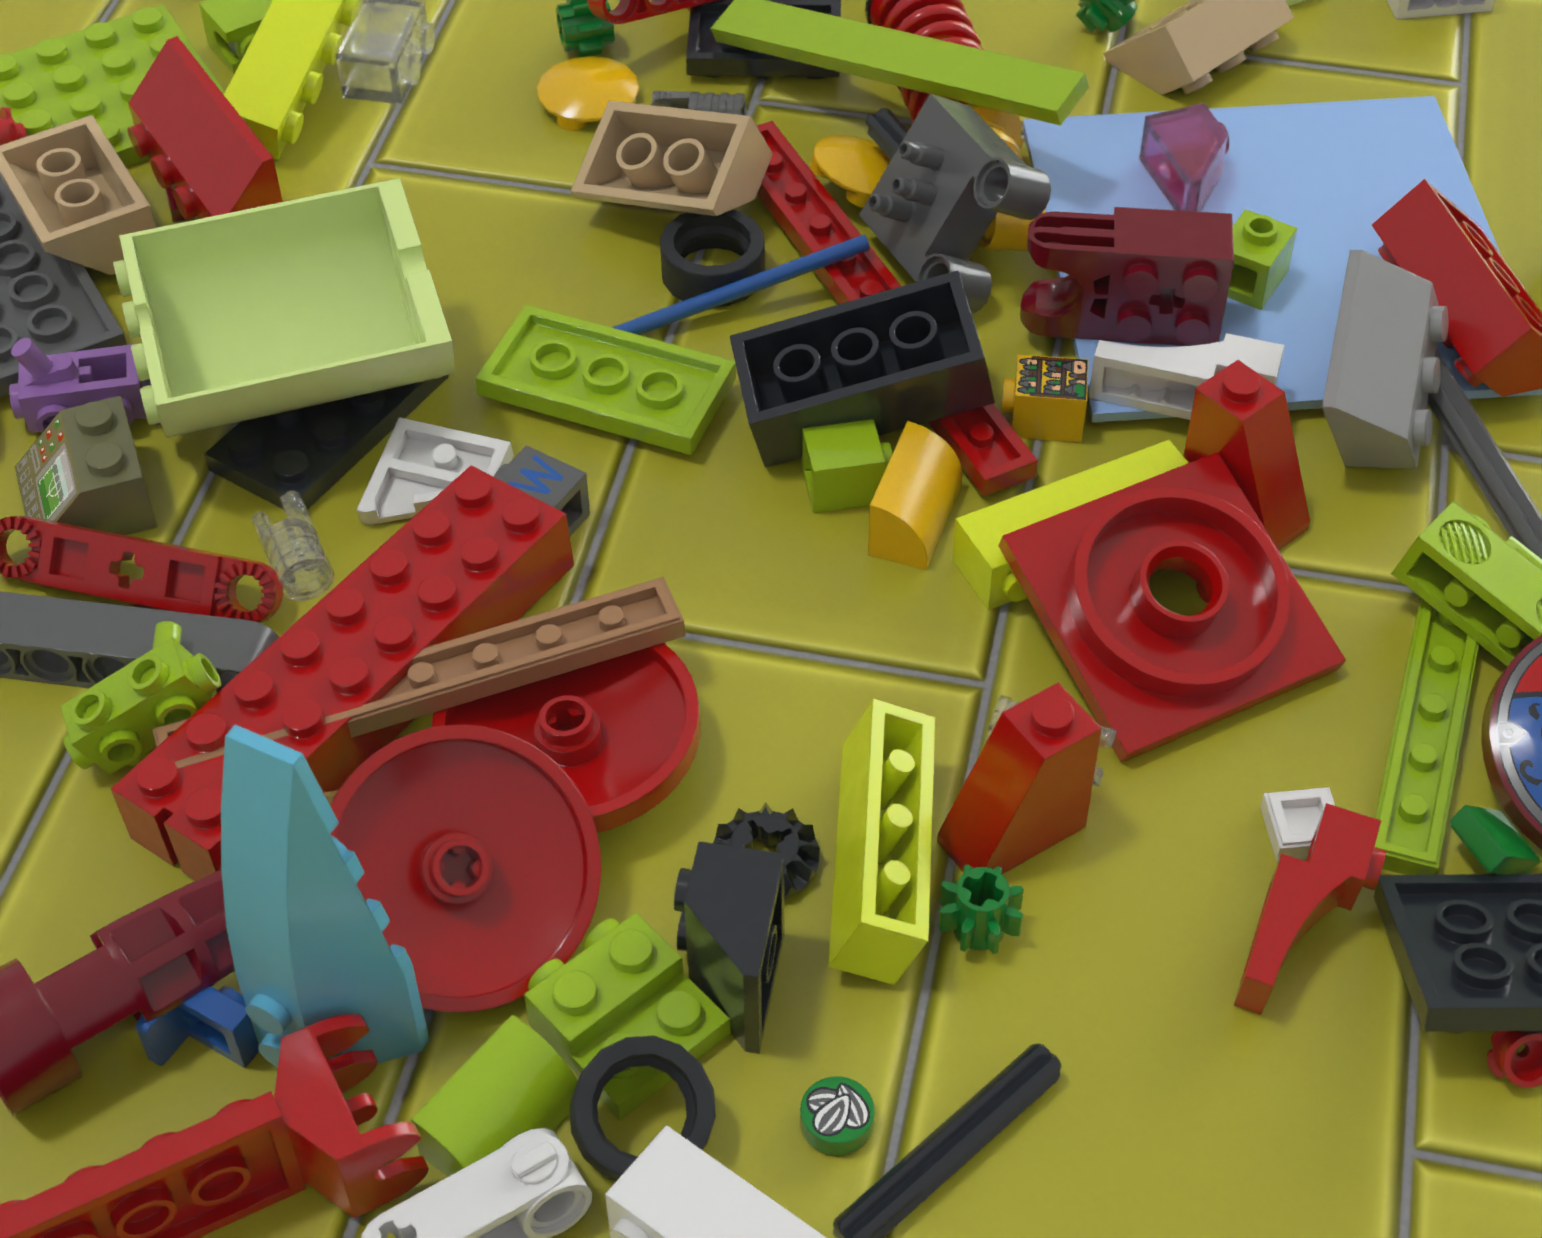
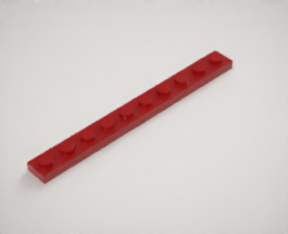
[757,121,1038,496]

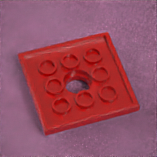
[998,452,1346,763]

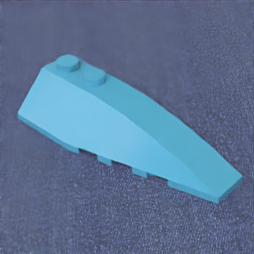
[221,725,429,1068]

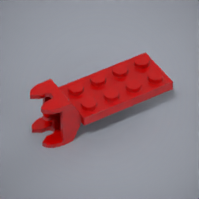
[0,1014,429,1238]

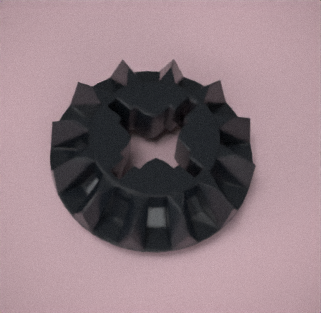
[713,802,820,899]

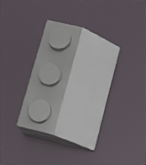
[1322,250,1449,469]

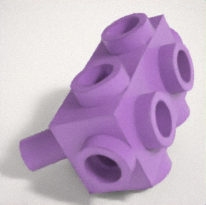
[9,338,151,433]

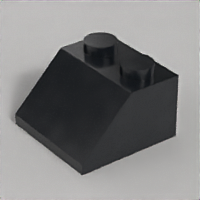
[674,841,785,1054]

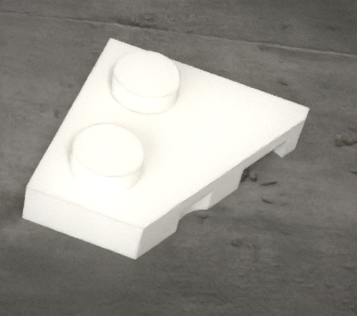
[357,417,514,525]

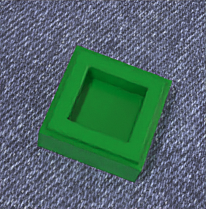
[1449,805,1541,874]

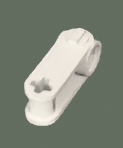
[361,1128,592,1238]

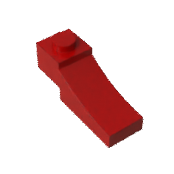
[1234,803,1386,1014]

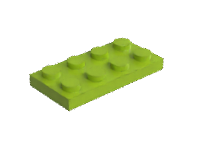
[475,304,736,455]

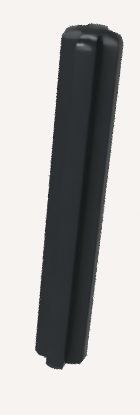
[832,1043,1062,1238]

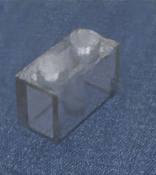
[336,0,435,105]

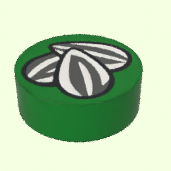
[800,1076,875,1156]

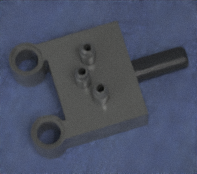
[859,94,1051,313]

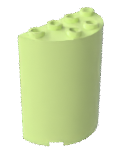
[113,178,455,438]

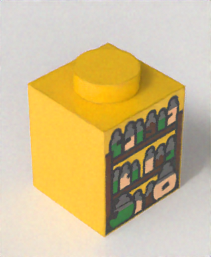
[1001,354,1088,443]

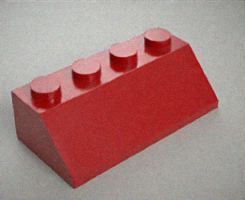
[127,36,283,220]
[1372,179,1542,397]

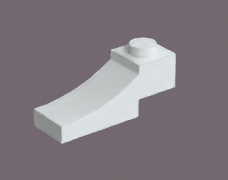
[1089,333,1285,420]

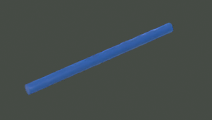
[612,234,870,335]

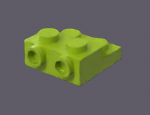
[524,913,731,1120]

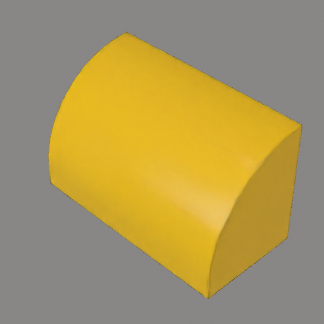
[868,421,962,570]

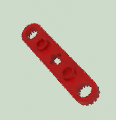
[0,516,283,623]

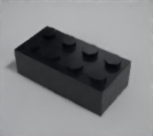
[730,270,995,468]

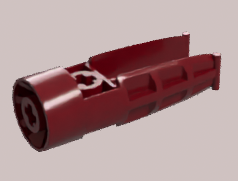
[0,870,235,1117]

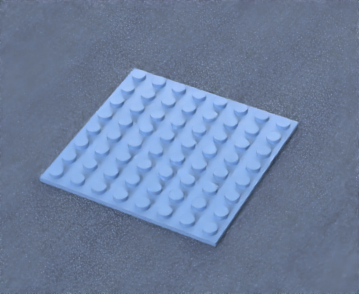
[1022,96,1542,423]

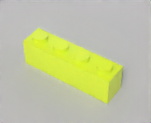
[224,0,361,161]
[952,440,1188,610]
[828,699,935,985]

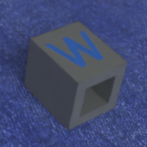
[494,445,590,536]

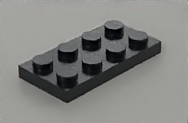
[204,375,449,518]

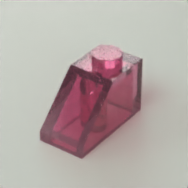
[1139,103,1230,212]

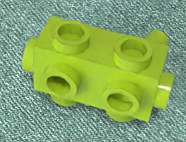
[61,621,221,775]

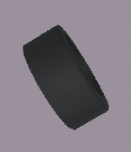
[660,209,765,307]
[569,1036,716,1181]

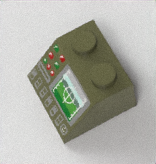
[15,395,157,535]

